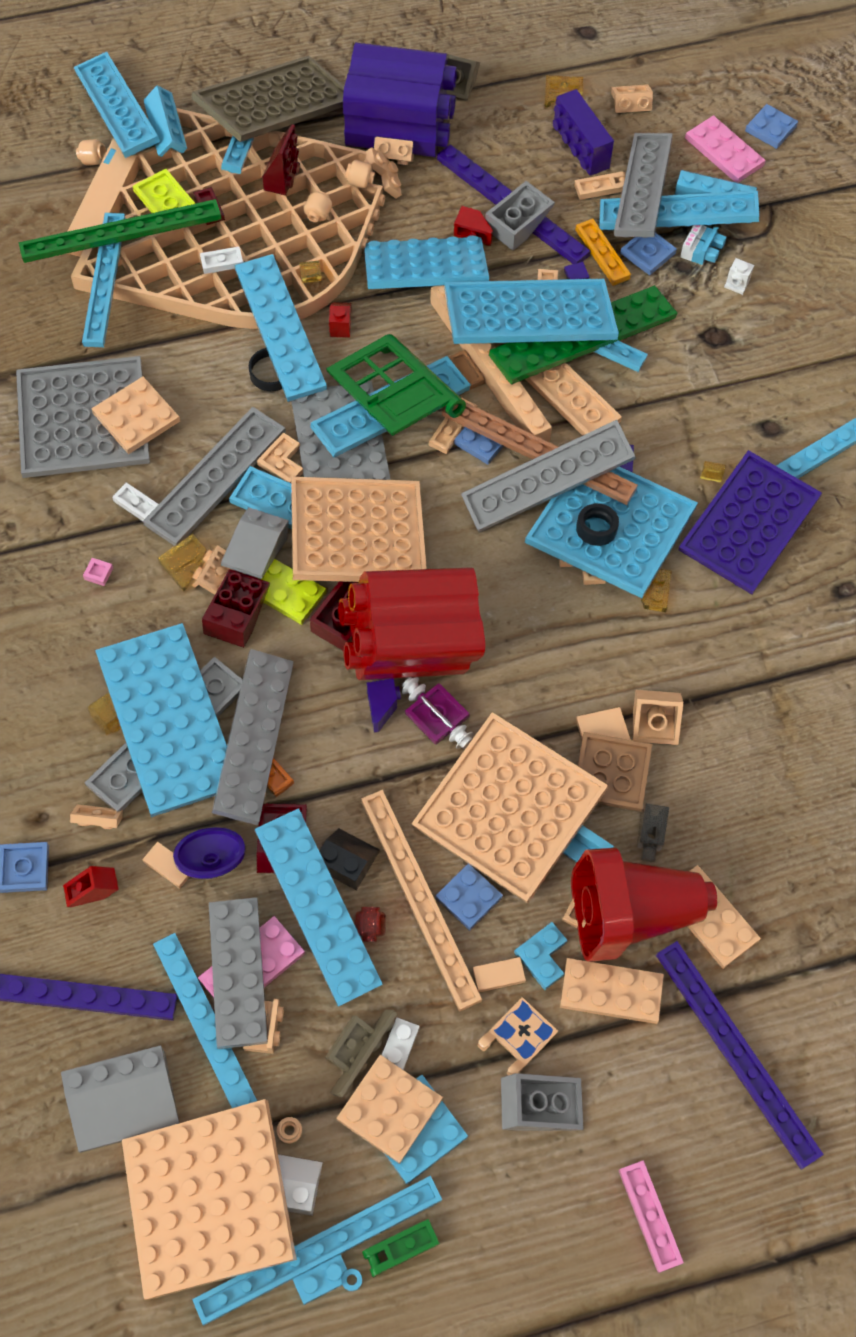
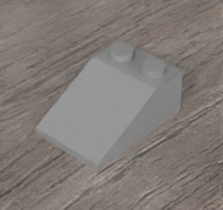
[485,181,555,250]
[221,507,289,579]
[501,1073,583,1131]

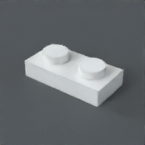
[200,247,243,274]
[112,483,159,521]
[382,1017,420,1070]

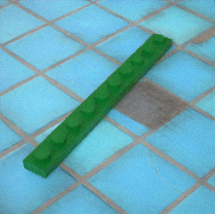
[18,199,221,263]

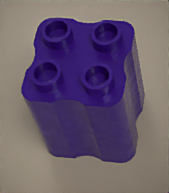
[343,42,457,157]

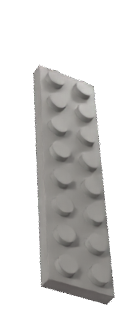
[614,133,673,238]
[143,407,286,547]
[461,420,636,533]
[212,649,294,825]
[85,657,242,812]

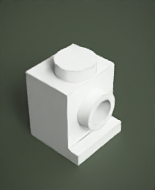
[724,258,754,295]

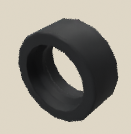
[576,503,619,546]

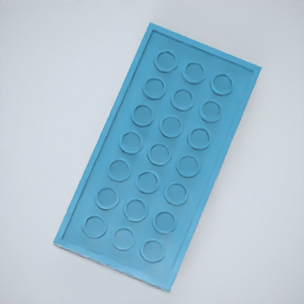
[444,279,619,344]
[95,623,227,817]

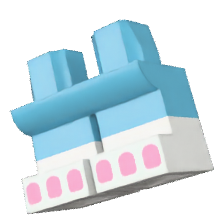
[680,225,727,265]

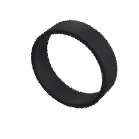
[248,348,282,391]

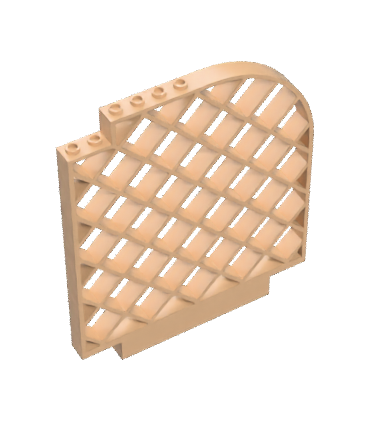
[67,108,385,329]

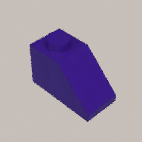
[366,678,401,733]

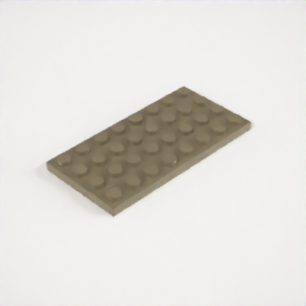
[192,56,344,142]

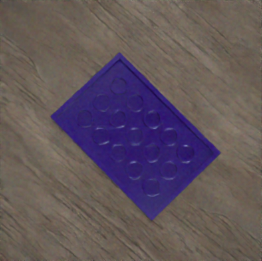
[678,450,822,595]

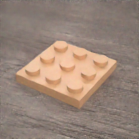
[91,377,180,454]
[336,1055,443,1164]

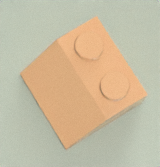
[632,690,683,745]

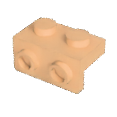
[374,137,414,165]

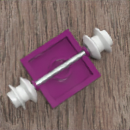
[402,677,474,749]

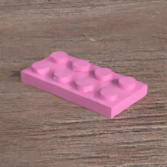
[685,115,766,183]
[198,916,305,998]

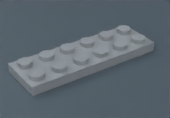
[209,898,268,1049]

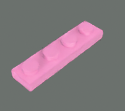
[619,1160,684,1273]

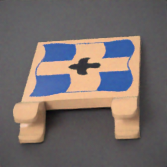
[477,997,558,1075]

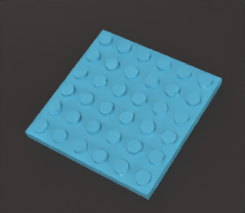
[525,467,698,598]

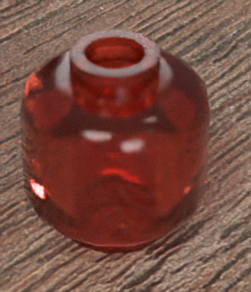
[354,907,386,942]

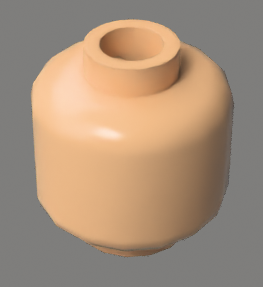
[76,139,107,166]
[345,160,375,189]
[304,191,332,222]

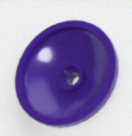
[173,827,245,879]

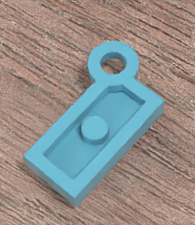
[293,1254,363,1305]

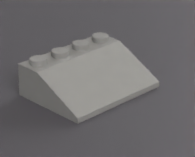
[61,1045,180,1153]

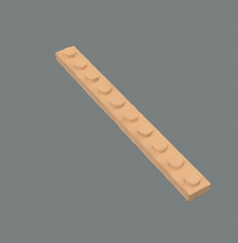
[361,790,482,1012]

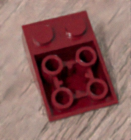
[262,124,300,196]
[202,569,270,648]

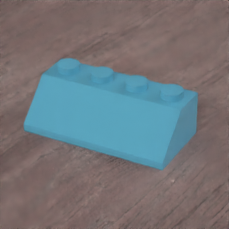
[675,170,757,195]

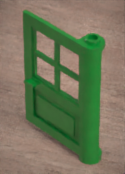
[326,334,466,436]

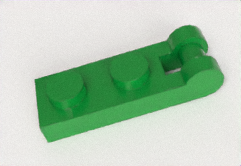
[362,1219,440,1277]

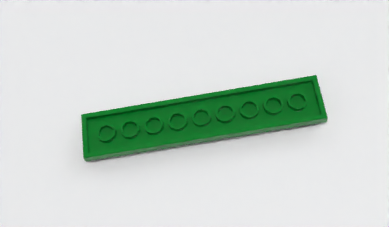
[489,285,677,384]

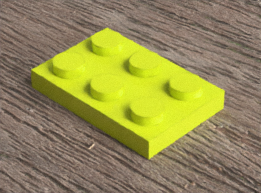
[133,169,196,213]
[256,559,327,625]

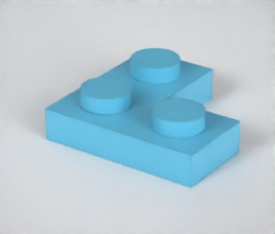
[514,922,567,990]

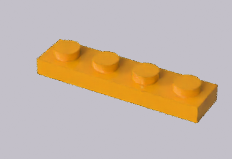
[575,219,631,286]

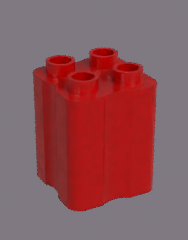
[338,567,485,680]

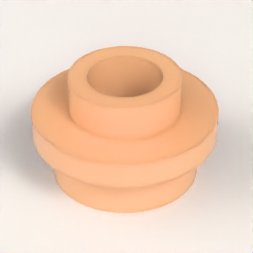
[277,1117,302,1144]

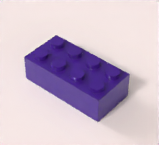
[553,89,614,176]

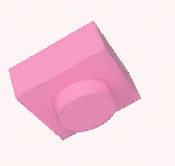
[83,558,113,586]

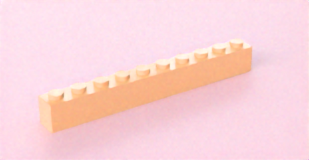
[430,285,552,442]

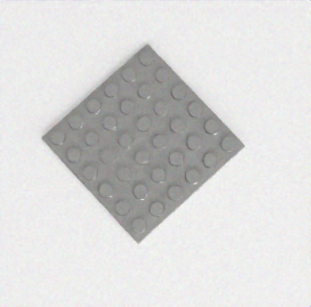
[16,356,150,478]

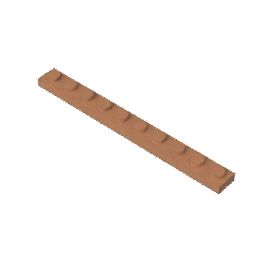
[442,402,638,505]

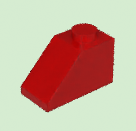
[454,206,493,246]
[329,302,352,338]
[63,866,119,907]

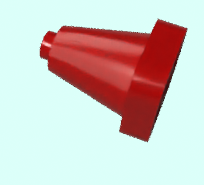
[571,848,717,962]

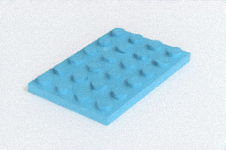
[364,236,489,289]

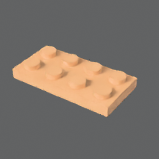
[687,865,761,969]
[560,958,664,1024]

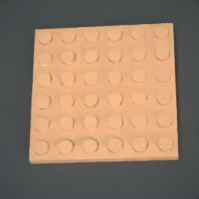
[291,477,427,582]
[411,712,608,903]
[122,1099,297,1300]

